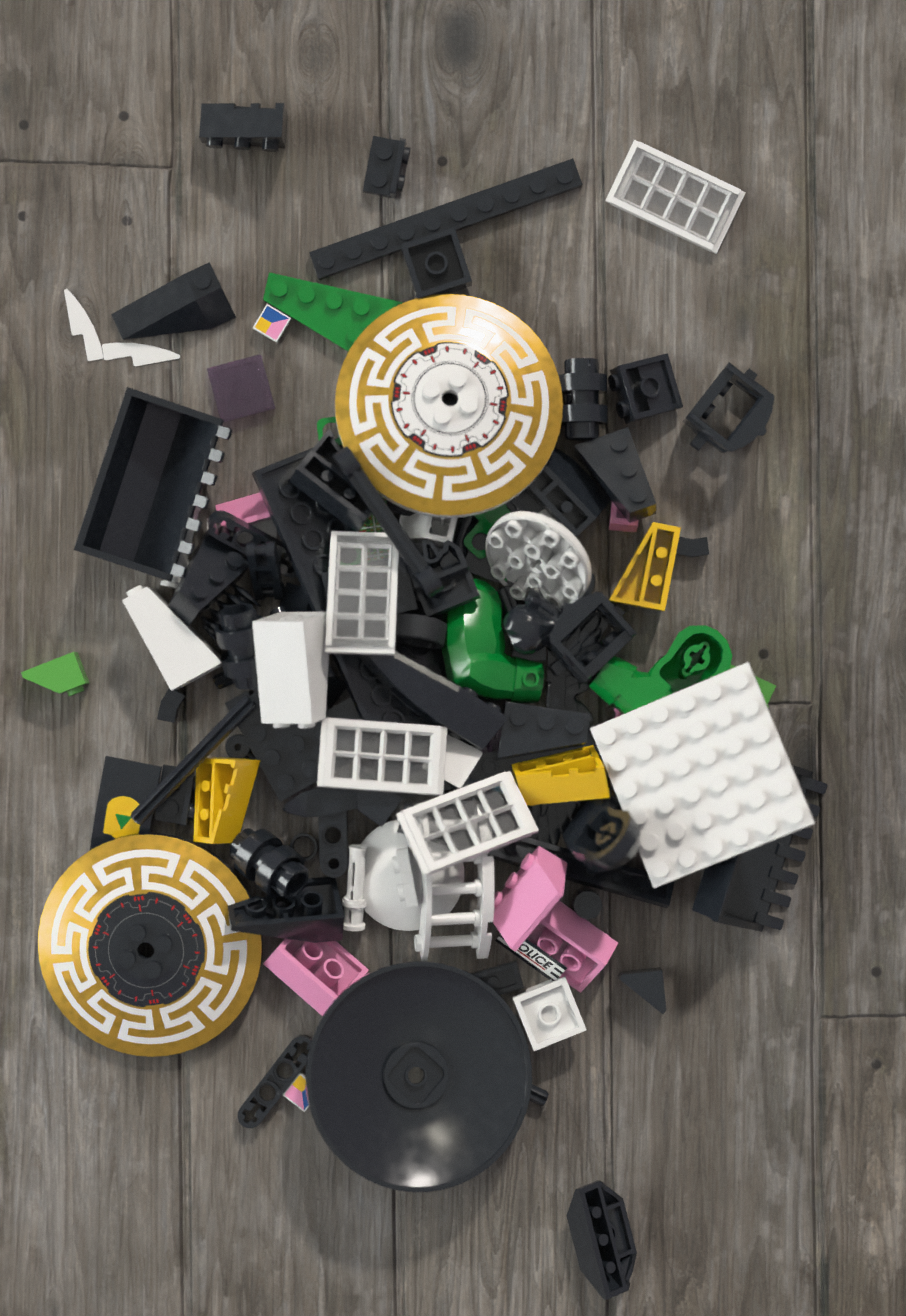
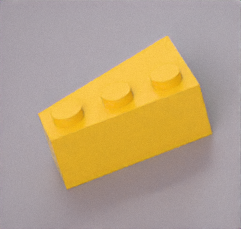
[608,522,681,612]
[511,745,610,806]
[193,757,260,844]

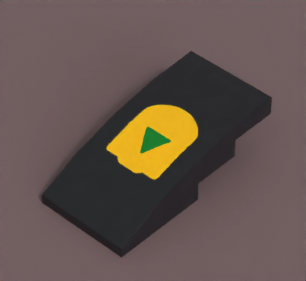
[90,756,162,850]

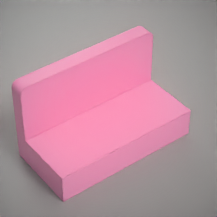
[215,493,271,531]

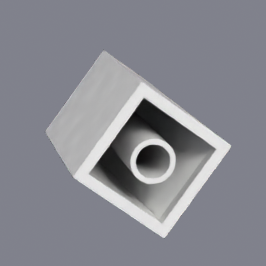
[122,585,222,690]
[252,612,329,728]

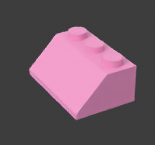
[493,846,567,952]
[527,900,618,993]
[263,939,369,1016]

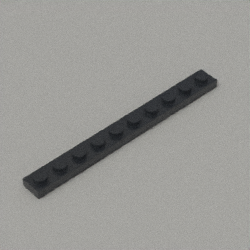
[309,158,583,280]
[397,803,675,908]

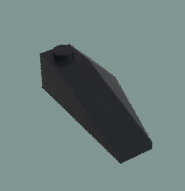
[111,262,236,340]
[227,877,344,943]

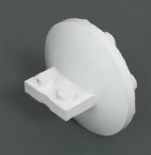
[485,509,591,608]
[361,819,464,931]

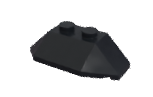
[566,1180,637,1300]

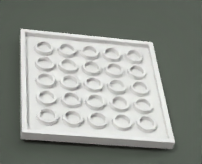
[590,662,815,888]

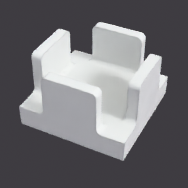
[513,976,586,1051]

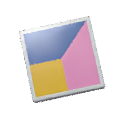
[253,304,292,343]
[283,1072,309,1112]

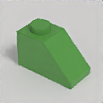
[21,652,90,697]

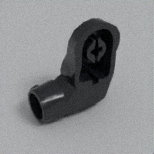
[563,776,640,873]

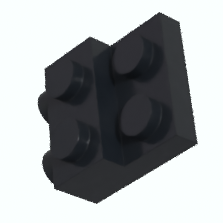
[608,353,683,424]

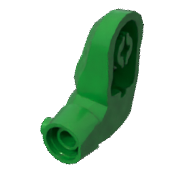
[442,579,544,703]
[589,625,732,714]

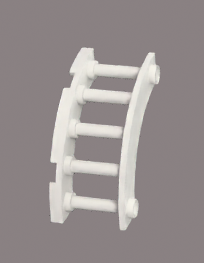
[414,804,494,962]

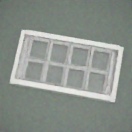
[605,140,746,254]
[325,531,399,655]
[317,718,447,796]
[396,771,539,876]

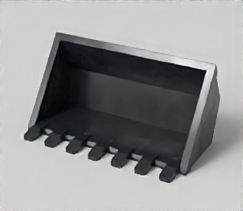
[74,387,232,582]
[692,765,828,932]

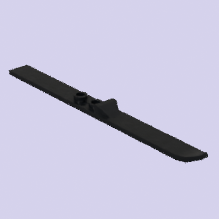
[282,732,602,817]

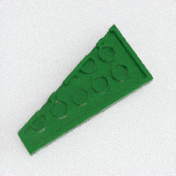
[263,272,404,352]

